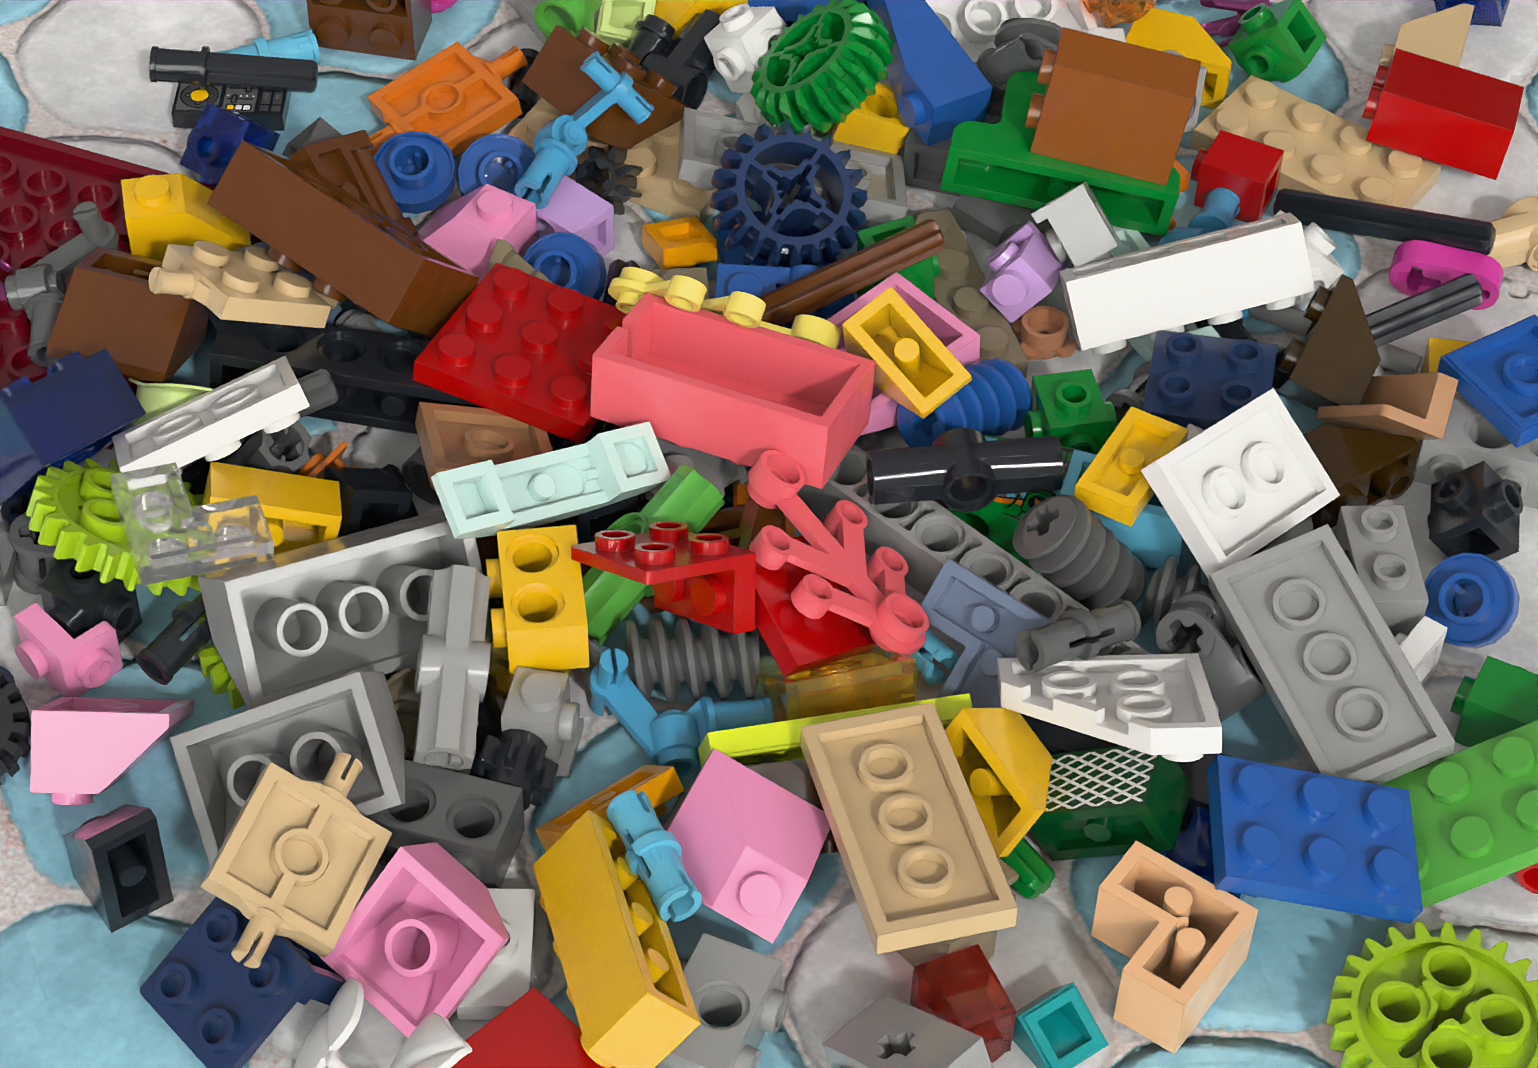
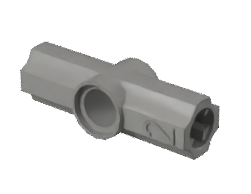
[413,564,491,772]

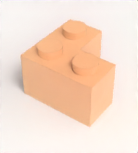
[1091,841,1258,1054]

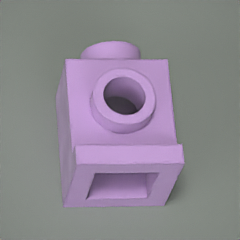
[980,220,1069,324]

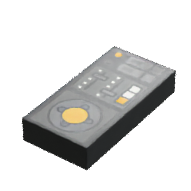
[171,83,291,131]

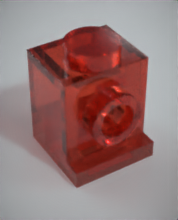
[910,944,1016,1063]

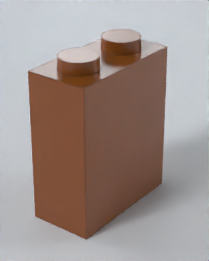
[1025,27,1201,186]

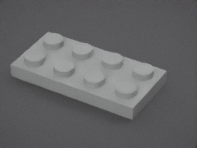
[678,107,908,227]
[1208,524,1456,785]

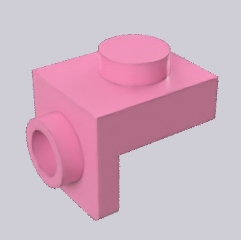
[14,603,123,697]

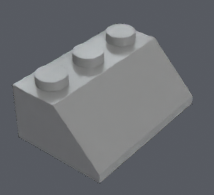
[170,671,405,867]

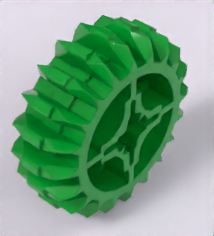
[750,0,894,136]

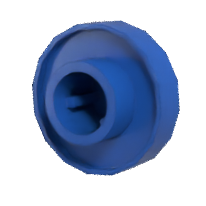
[373,131,456,214]
[455,133,535,199]
[523,232,607,300]
[1424,553,1520,649]

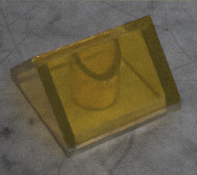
[759,649,917,723]

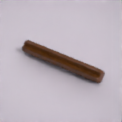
[758,219,945,326]

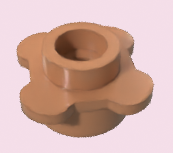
[1012,306,1076,361]

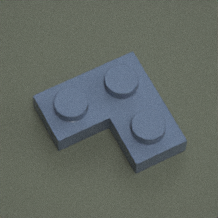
[920,558,1054,708]

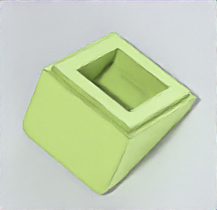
[594,0,656,49]

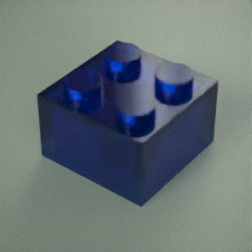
[0,348,146,506]

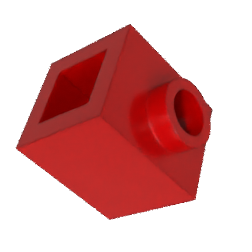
[1190,130,1284,223]

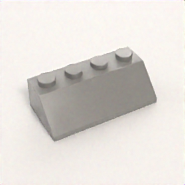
[198,510,493,710]

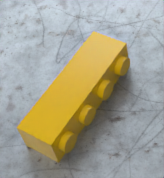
[533,810,701,1068]

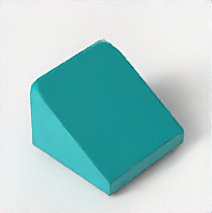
[1000,982,1109,1068]

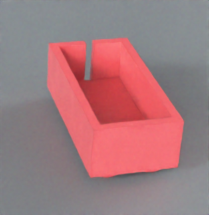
[590,292,876,489]

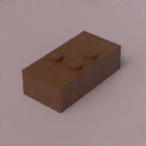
[207,140,480,337]

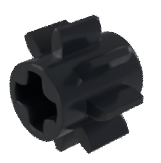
[575,146,643,215]
[469,729,559,811]

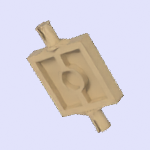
[148,240,338,328]
[200,753,392,968]

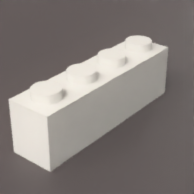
[1059,212,1316,354]

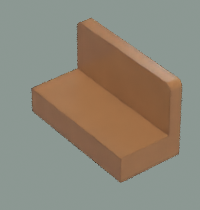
[1315,372,1459,440]

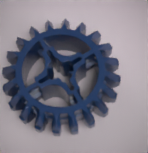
[709,119,868,268]

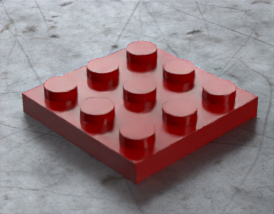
[413,262,627,444]

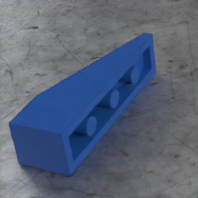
[866,0,993,146]

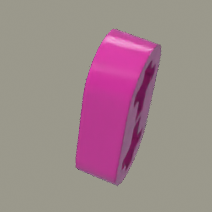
[1389,240,1503,310]

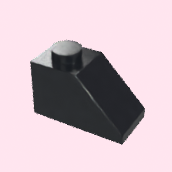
[63,804,174,933]

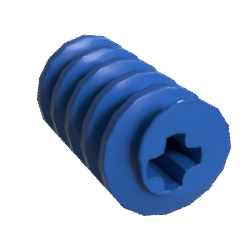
[897,358,1033,447]

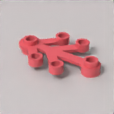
[747,450,929,655]

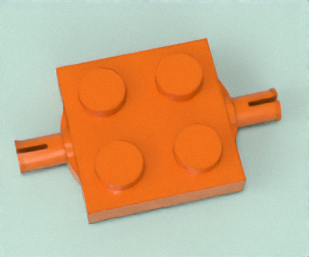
[367,41,528,157]

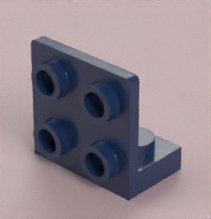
[1143,331,1278,428]
[140,897,346,1068]

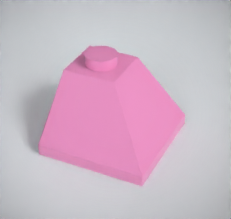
[415,184,537,284]
[30,696,194,805]
[666,748,830,944]
[320,842,510,1038]

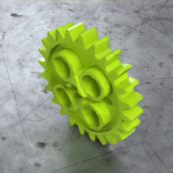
[26,458,235,596]
[1326,921,1538,1068]

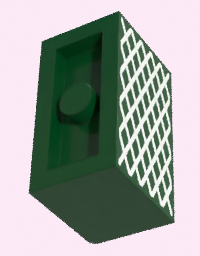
[1031,746,1192,861]

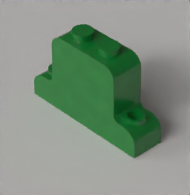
[940,71,1181,237]

